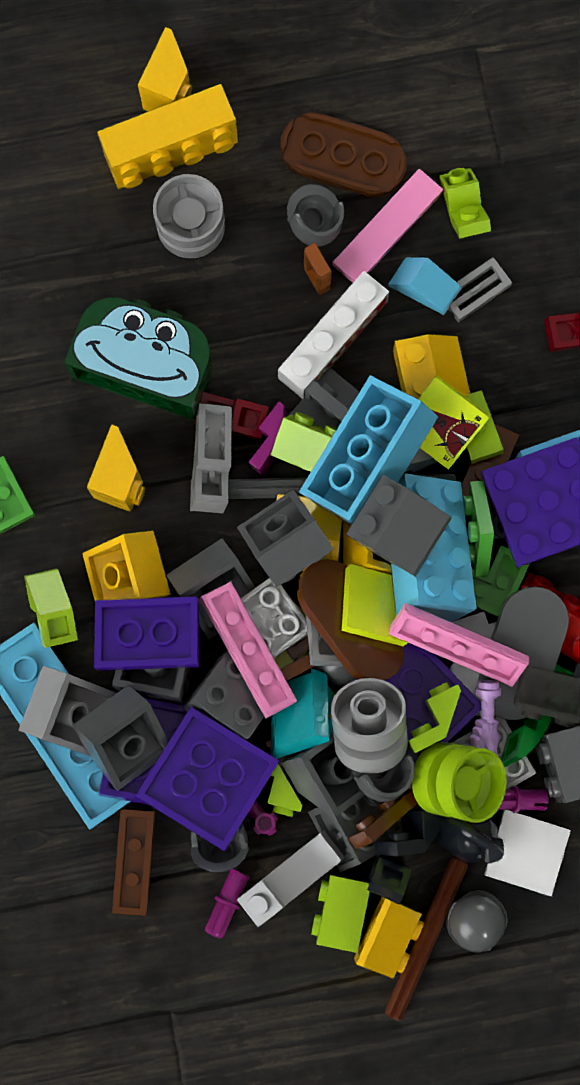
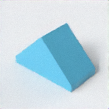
[389,257,461,315]

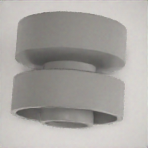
[153,174,225,258]
[331,678,408,774]

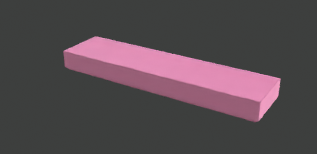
[333,169,444,283]
[200,582,297,719]
[389,603,529,687]

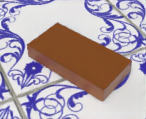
[304,243,331,295]

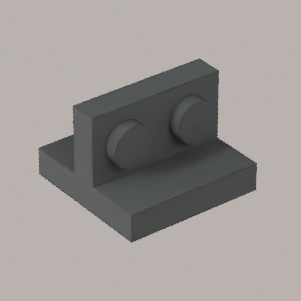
[288,368,360,428]

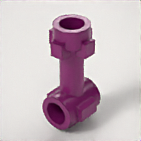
[248,801,278,836]

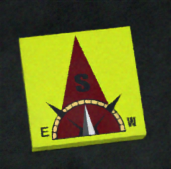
[418,375,490,470]

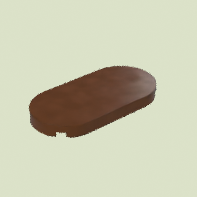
[281,112,407,197]
[297,559,404,681]

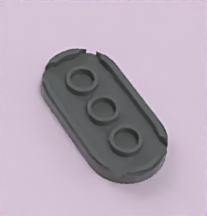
[478,586,569,720]

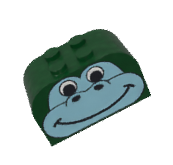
[64,297,213,421]

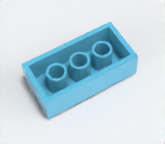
[299,375,438,525]
[391,473,477,622]

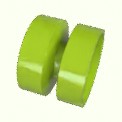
[412,742,507,823]

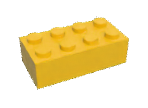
[97,84,238,189]

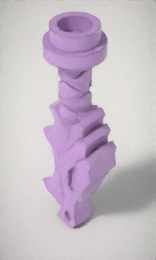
[469,679,502,755]

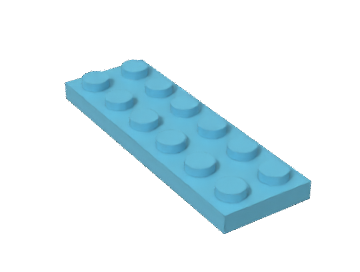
[0,622,131,830]

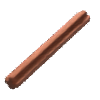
[385,857,468,1021]

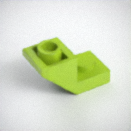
[439,168,491,239]
[24,569,78,648]
[408,682,461,754]
[268,764,302,817]

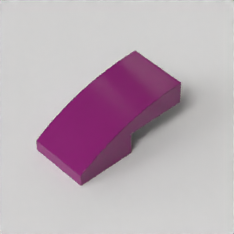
[249,402,288,477]

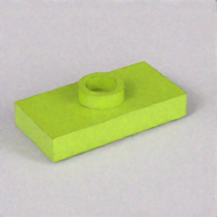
[465,390,504,464]

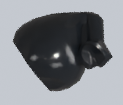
[436,816,504,864]

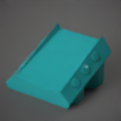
[271,669,335,759]

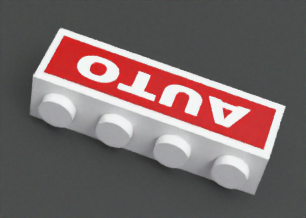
[278,271,389,399]

